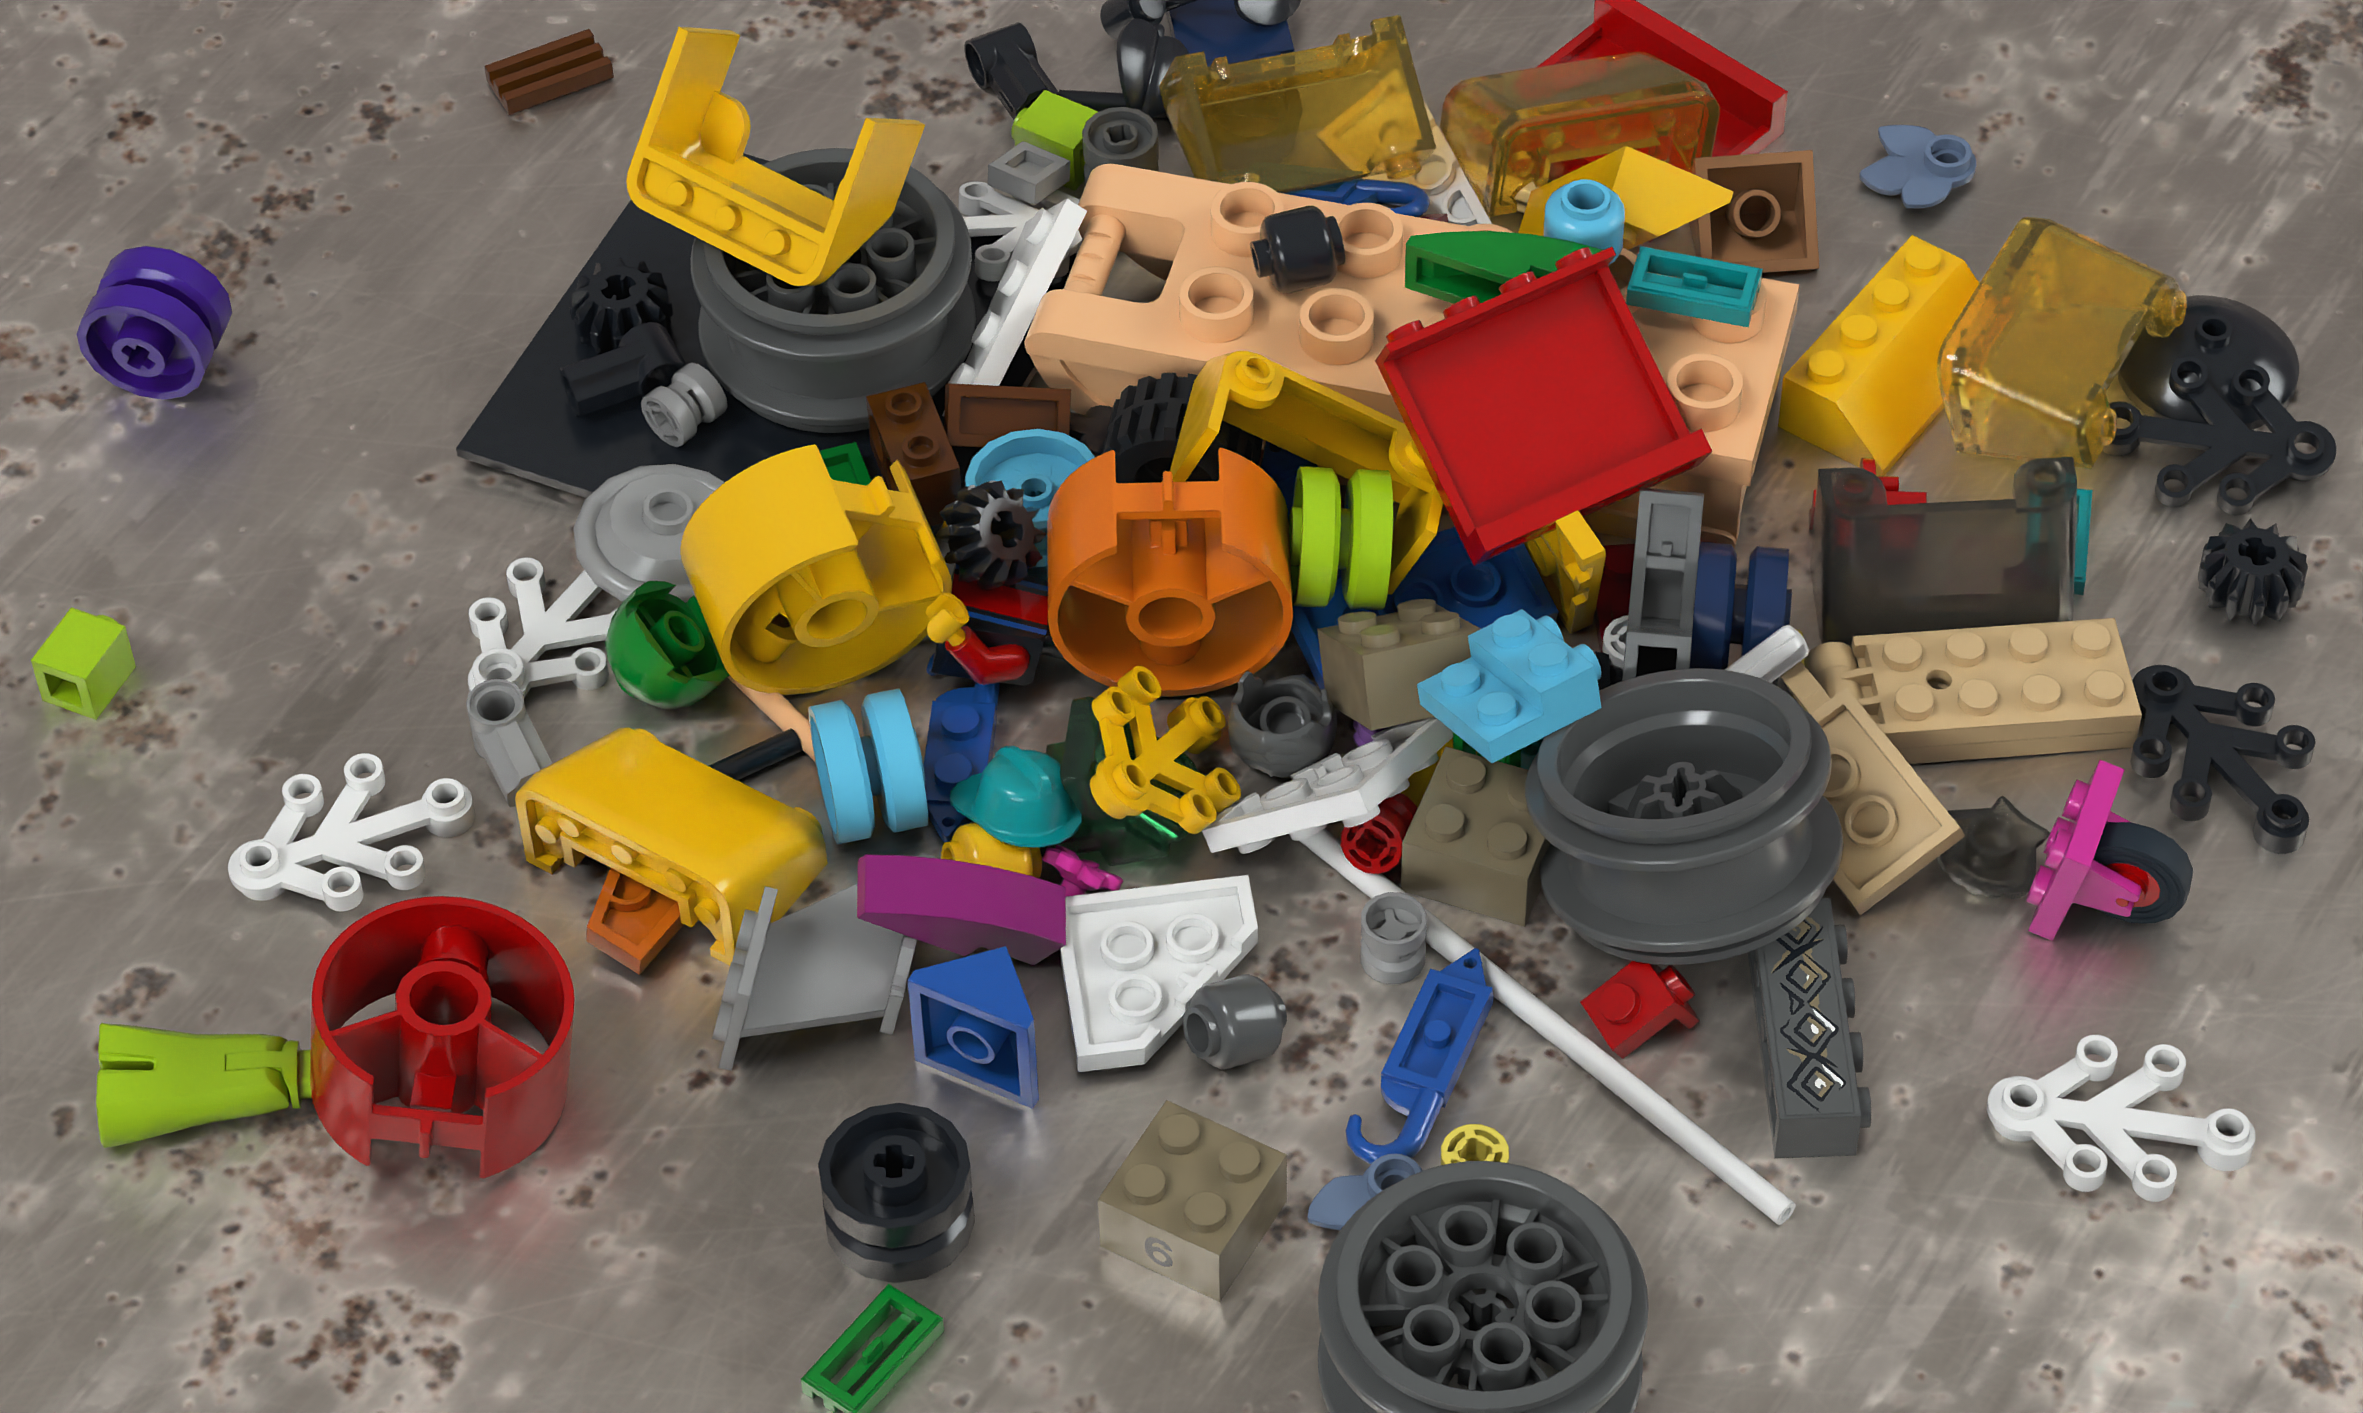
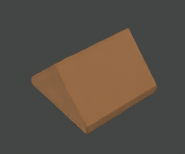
[1689,150,1819,273]

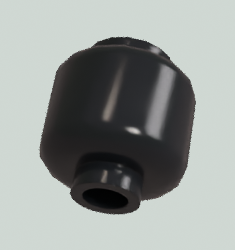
[1250,206,1345,293]

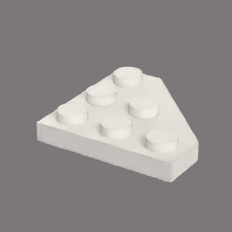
[1202,717,1453,854]
[1059,875,1258,1072]

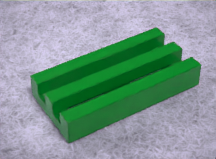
[801,1284,944,1413]

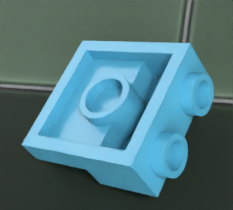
[1417,609,1602,763]

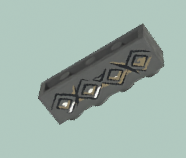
[1748,898,1871,1159]

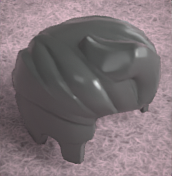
[1228,671,1337,778]

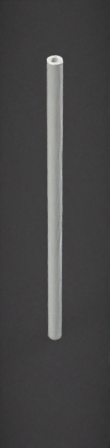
[1299,829,1796,1225]

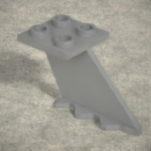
[712,853,936,1071]

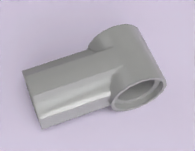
[466,679,553,807]

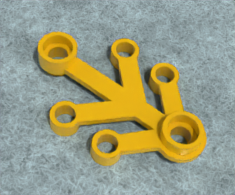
[1090,666,1241,834]

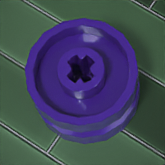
[76,246,232,400]

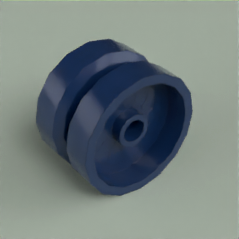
[1689,541,1792,686]

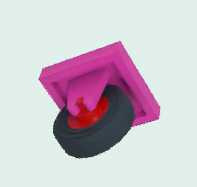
[2026,760,2193,941]

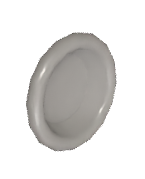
[573,464,725,603]

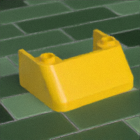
[626,27,925,286]
[1170,351,1443,595]

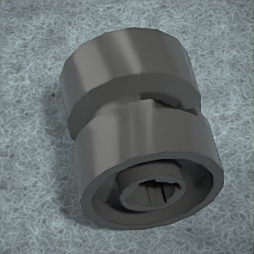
[1082,107,1159,187]

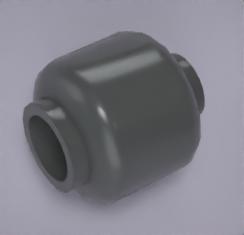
[1183,974,1287,1070]

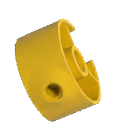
[680,444,952,695]

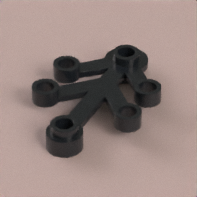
[2093,356,2336,515]
[2130,665,2315,854]

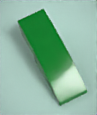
[1405,231,1603,304]

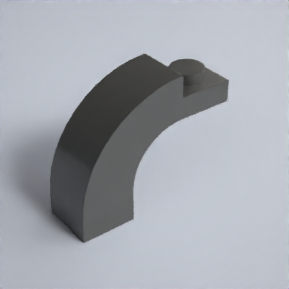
[1622,488,1704,681]

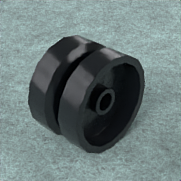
[818,1103,975,1283]

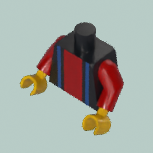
[925,521,1065,686]

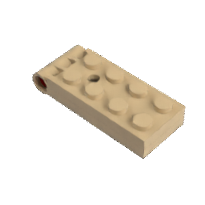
[1804,618,2142,764]

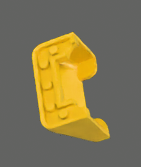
[515,727,828,966]

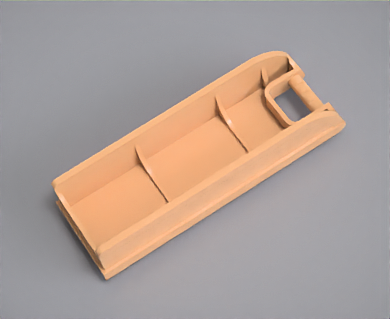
[1024,164,1800,549]

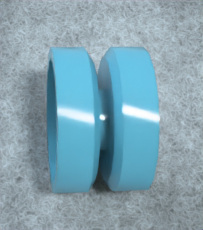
[965,429,1095,582]
[808,688,928,844]

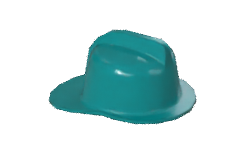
[950,746,1082,848]

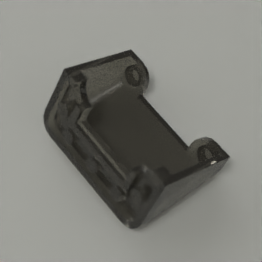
[1810,457,2077,648]

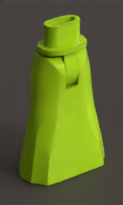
[96,1023,312,1148]

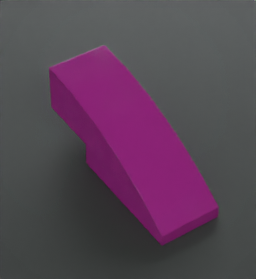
[857,854,1066,965]

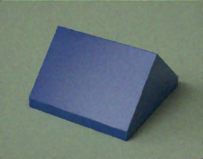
[907,946,1039,1109]

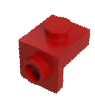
[1580,961,1700,1059]

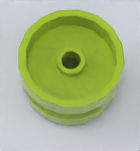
[1289,466,1393,610]

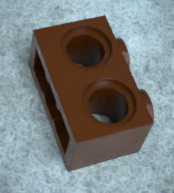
[866,382,962,526]

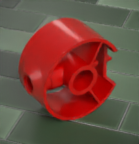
[310,896,575,1179]

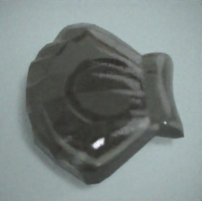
[1936,796,2050,899]

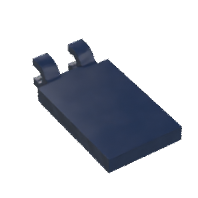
[1166,0,1294,83]

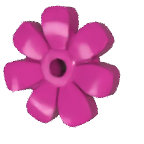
[1042,845,1123,896]

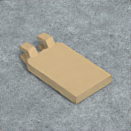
[1780,661,1965,916]

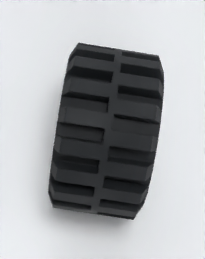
[1102,373,1263,483]

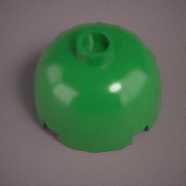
[605,581,730,709]

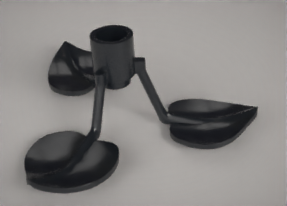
[1100,0,1301,118]

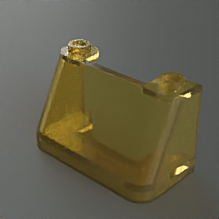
[1159,15,1436,193]
[1440,52,1720,217]
[1937,217,2187,469]

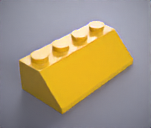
[1518,146,1734,250]
[1778,235,2009,476]

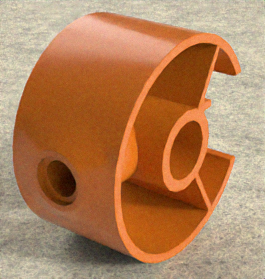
[1047,447,1293,697]

